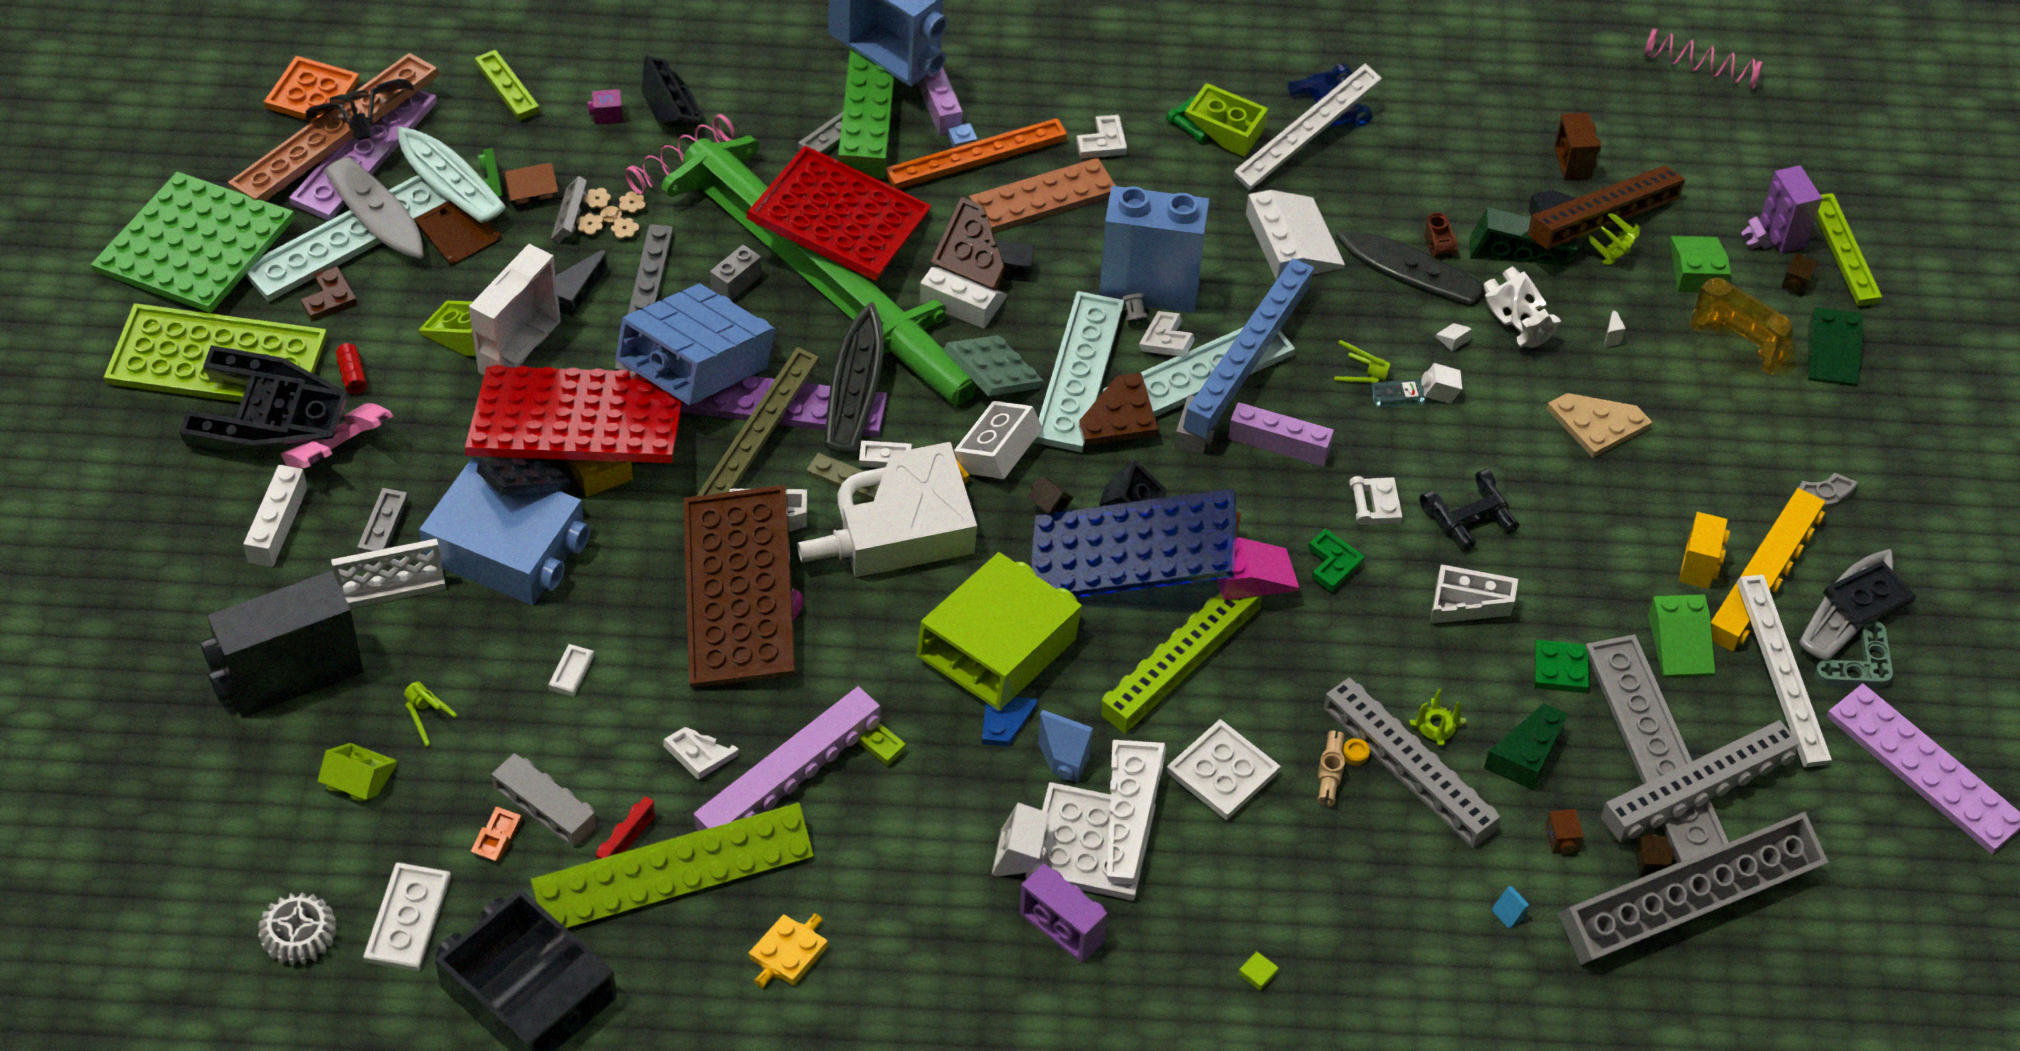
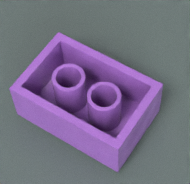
[1760,165,1822,253]
[1019,864,1107,963]

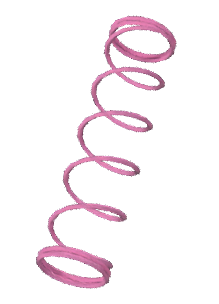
[1644,28,1763,89]
[625,114,735,195]

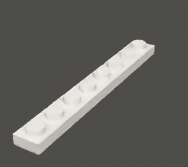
[1233,64,1382,191]
[1737,575,1832,767]

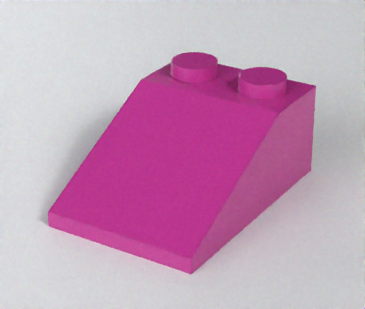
[1211,537,1299,600]

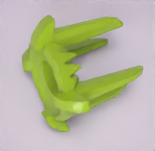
[1589,213,1639,264]
[1409,689,1466,746]

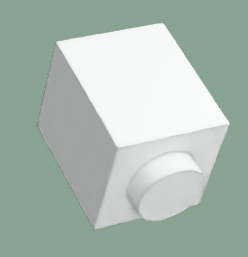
[1421,363,1462,404]

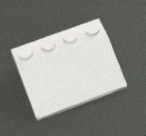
[1246,190,1345,281]

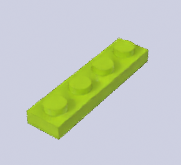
[475,50,540,121]

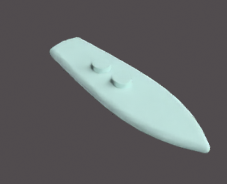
[397,126,505,223]

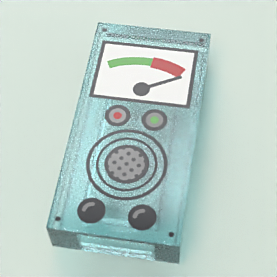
[1371,379,1425,407]

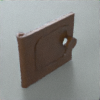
[415,200,502,265]

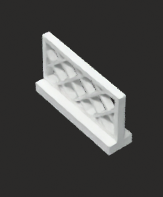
[331,539,446,609]

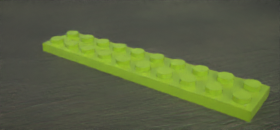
[530,803,814,928]

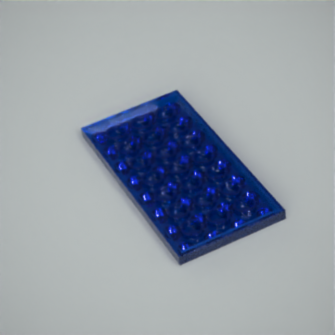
[1031,488,1236,597]

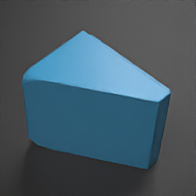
[1492,886,1529,929]

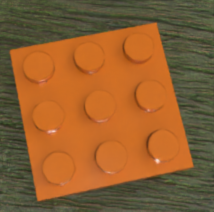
[264,56,360,122]

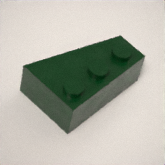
[1484,703,1568,790]

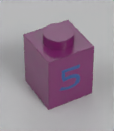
[588,89,623,124]

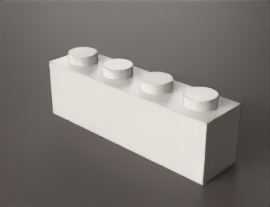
[244,465,307,567]

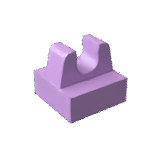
[1742,216,1773,250]

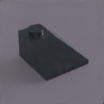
[1099,459,1166,529]

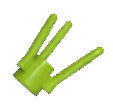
[1334,340,1390,385]
[404,682,457,747]

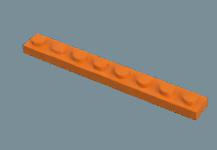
[886,118,1067,189]

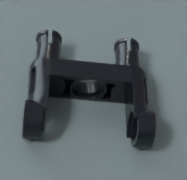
[1419,469,1520,552]

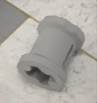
[1122,293,1148,321]

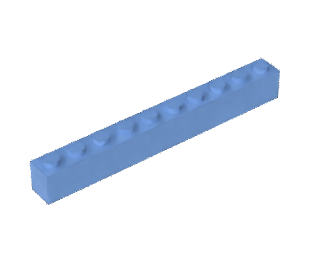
[1183,258,1314,438]

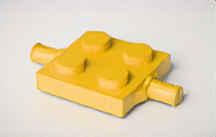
[749,913,829,988]

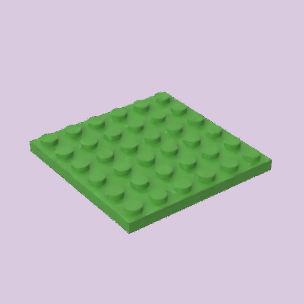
[90,172,295,313]

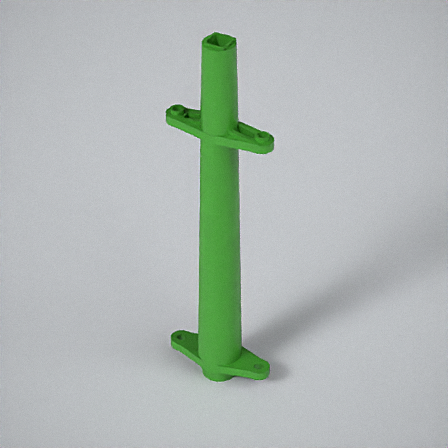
[661,135,977,407]

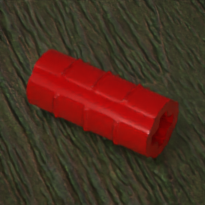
[335,343,367,395]

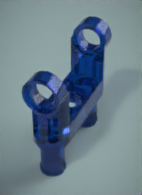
[1288,64,1373,127]

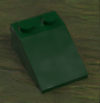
[1808,307,1863,387]

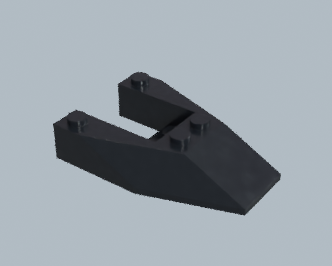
[179,345,348,451]

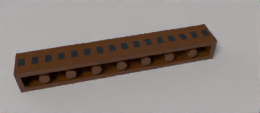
[1527,165,1685,249]

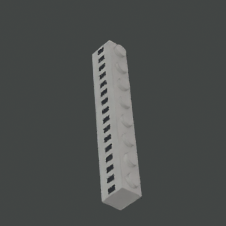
[1324,677,1500,849]
[1601,720,1800,842]

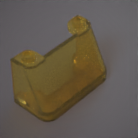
[1690,278,1794,375]

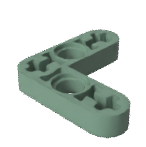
[1814,620,1893,689]

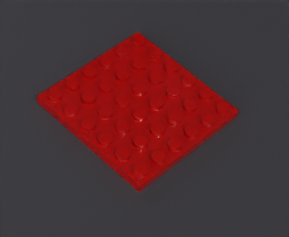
[746,145,932,281]

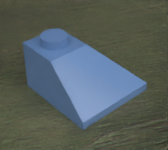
[1038,710,1093,783]

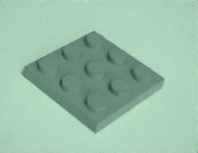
[943,335,1044,396]

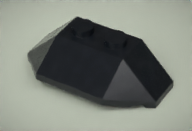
[641,55,704,126]

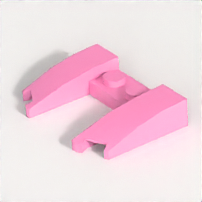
[280,403,393,469]

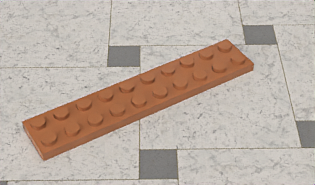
[228,53,440,202]

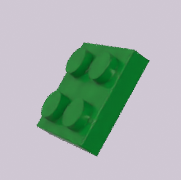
[1534,640,1589,693]

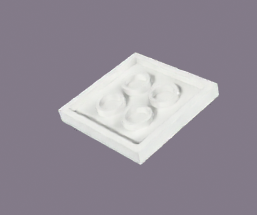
[1166,719,1281,821]

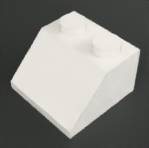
[992,803,1050,876]

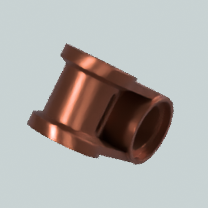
[1424,212,1458,258]

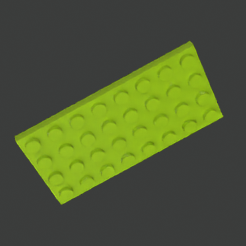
[104,303,328,402]

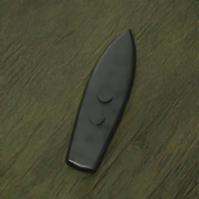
[1336,231,1484,306]
[824,302,884,453]

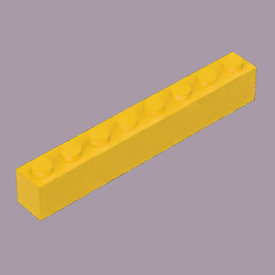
[1711,488,1826,652]

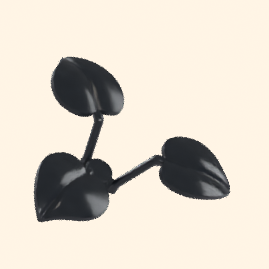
[306,79,414,141]

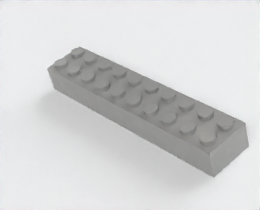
[1558,812,1828,965]

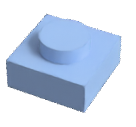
[948,123,977,148]

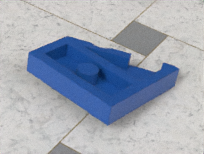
[982,697,1037,747]

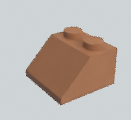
[501,163,558,204]

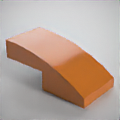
[471,806,523,862]

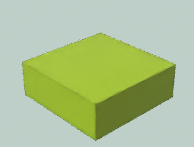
[1238,952,1279,991]

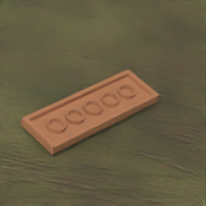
[969,158,1115,233]

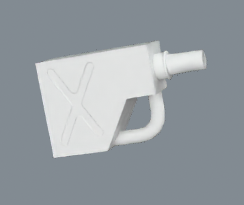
[797,442,977,578]

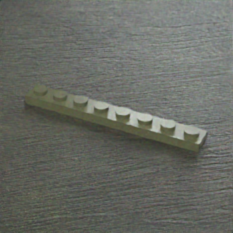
[697,347,819,496]

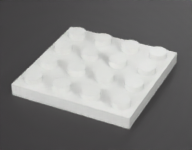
[1026,782,1156,901]

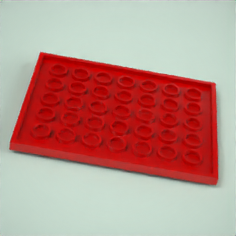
[465,365,683,463]

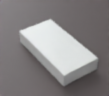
[549,644,594,697]

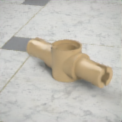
[1318,731,1345,806]

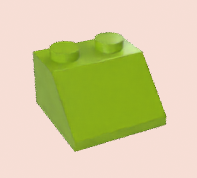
[317,743,398,801]

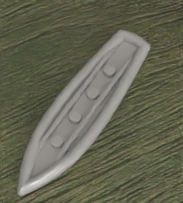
[324,157,423,259]
[1799,549,1894,661]

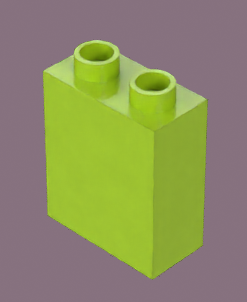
[916,552,1082,711]

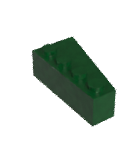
[1469,207,1577,266]

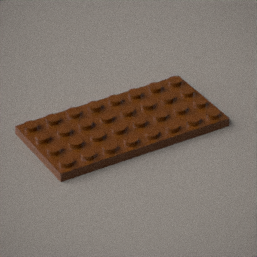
[683,485,796,688]

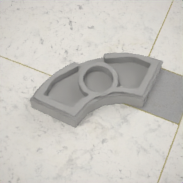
[1799,473,1858,508]

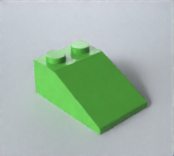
[1670,236,1731,293]
[1648,594,1715,678]

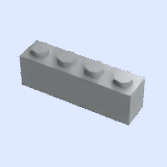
[492,753,596,849]

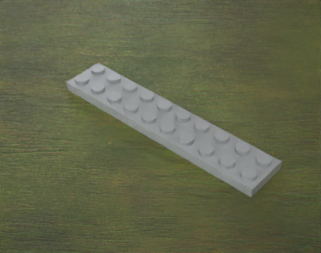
[1585,634,1729,863]

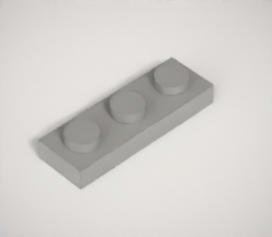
[798,112,843,154]
[551,176,587,244]
[357,488,408,554]

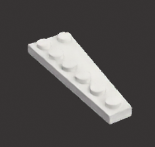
[1107,740,1167,885]

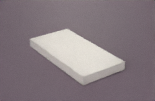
[363,863,451,972]

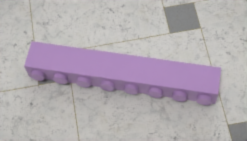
[693,686,881,831]

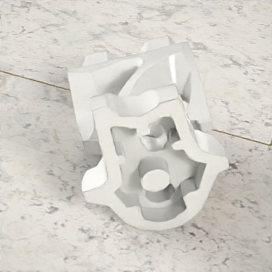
[1483,267,1561,348]

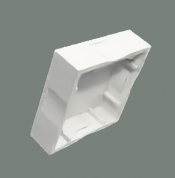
[469,244,561,375]

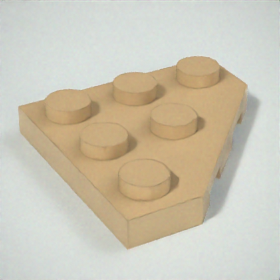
[1547,393,1652,458]

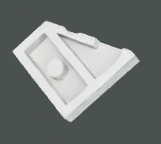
[663,727,739,779]

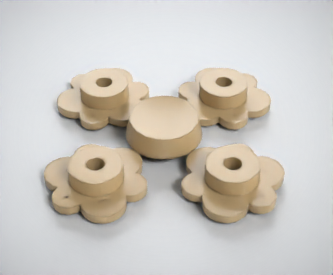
[576,188,645,239]

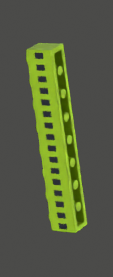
[1101,591,1262,734]

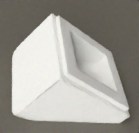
[1604,311,1625,347]
[1435,323,1472,351]

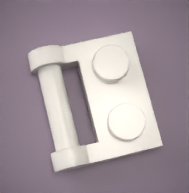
[1349,476,1402,525]

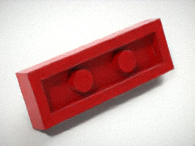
[596,796,655,860]

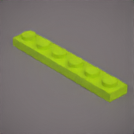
[1816,193,1882,306]

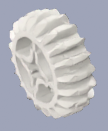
[259,892,336,966]

